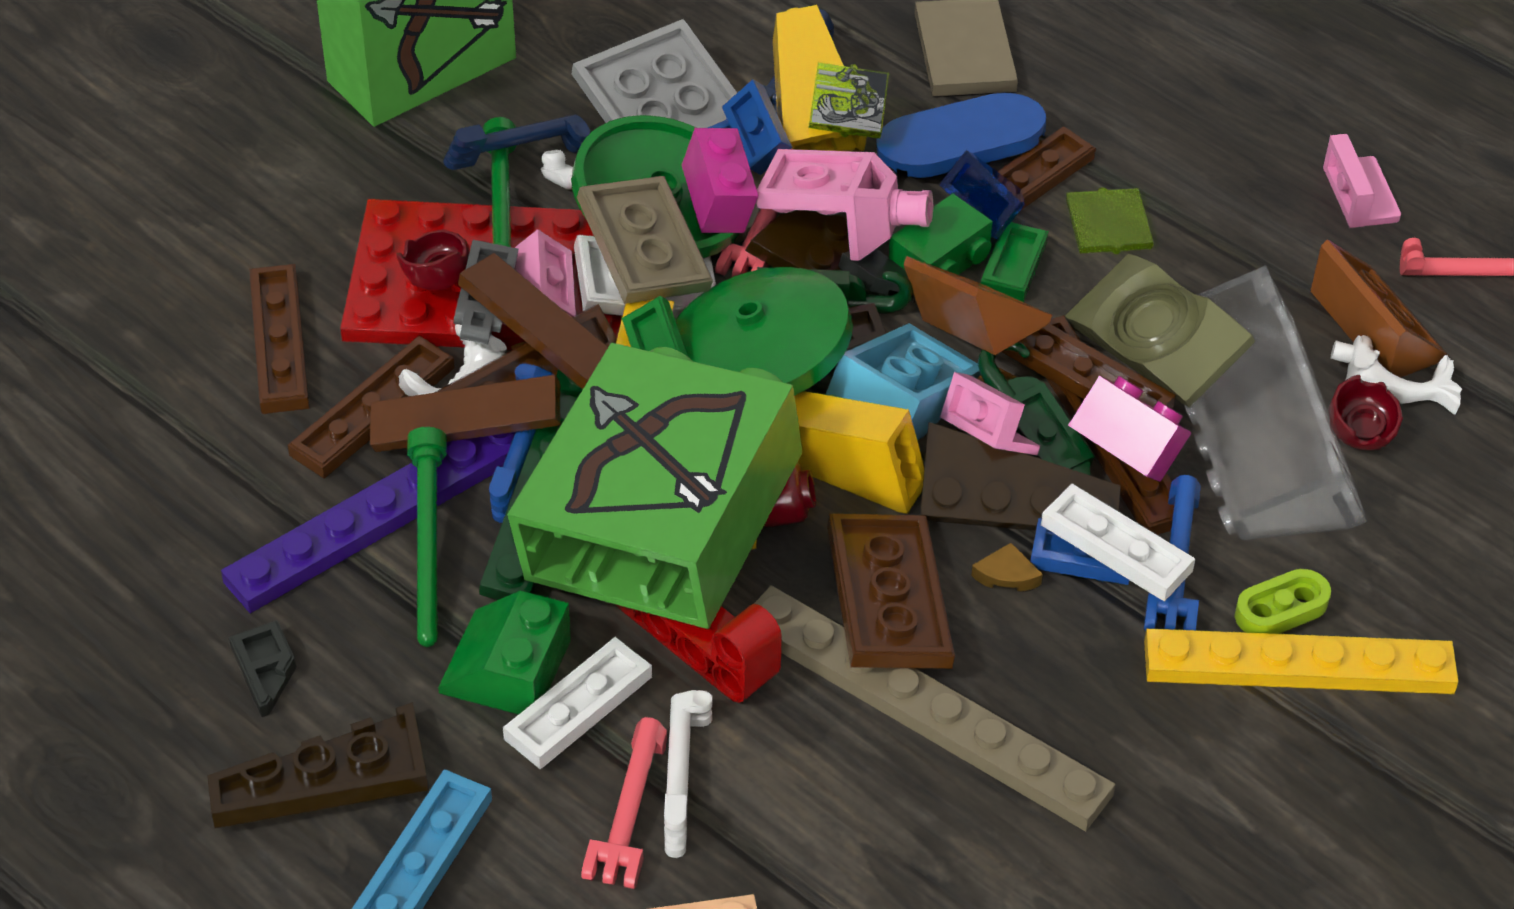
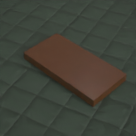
[827,514,955,669]

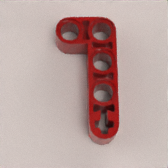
[615,604,782,703]

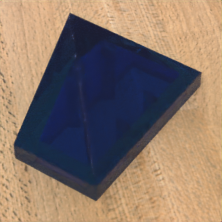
[939,150,1025,239]

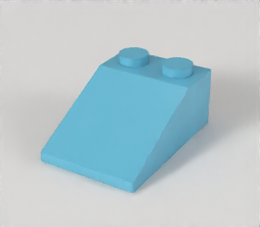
[825,323,981,440]

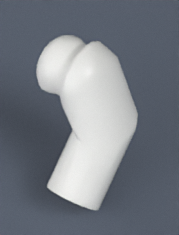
[541,150,573,190]

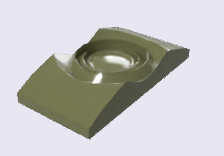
[1065,254,1256,408]

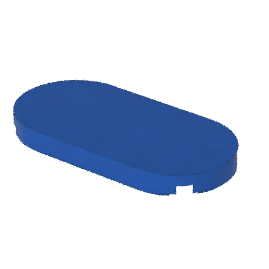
[876,93,1046,178]

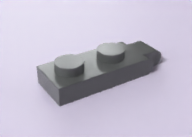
[453,240,519,344]

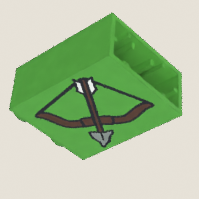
[317,0,516,127]
[507,342,803,629]

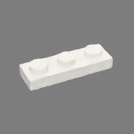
[1041,484,1195,601]
[503,637,652,769]

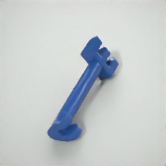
[489,364,554,523]
[1144,475,1201,631]

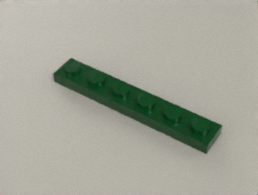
[479,369,583,600]

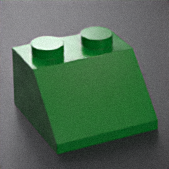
[438,591,571,715]

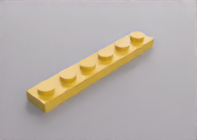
[1144,629,1458,694]

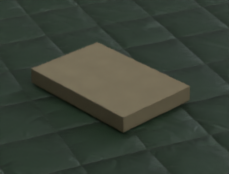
[914,0,1018,97]
[577,176,713,304]

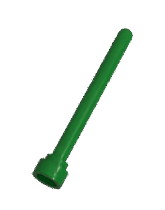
[482,117,517,247]
[407,427,447,647]

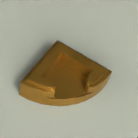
[971,543,1043,591]

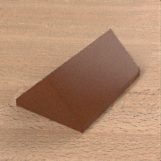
[1310,239,1449,377]
[903,256,1053,355]

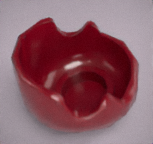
[396,229,470,291]
[1328,375,1403,450]

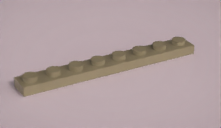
[754,585,1116,832]

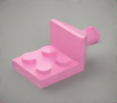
[756,149,933,261]

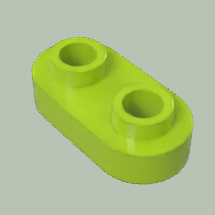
[1235,569,1331,634]

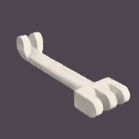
[664,690,712,858]

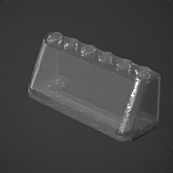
[1184,266,1368,540]

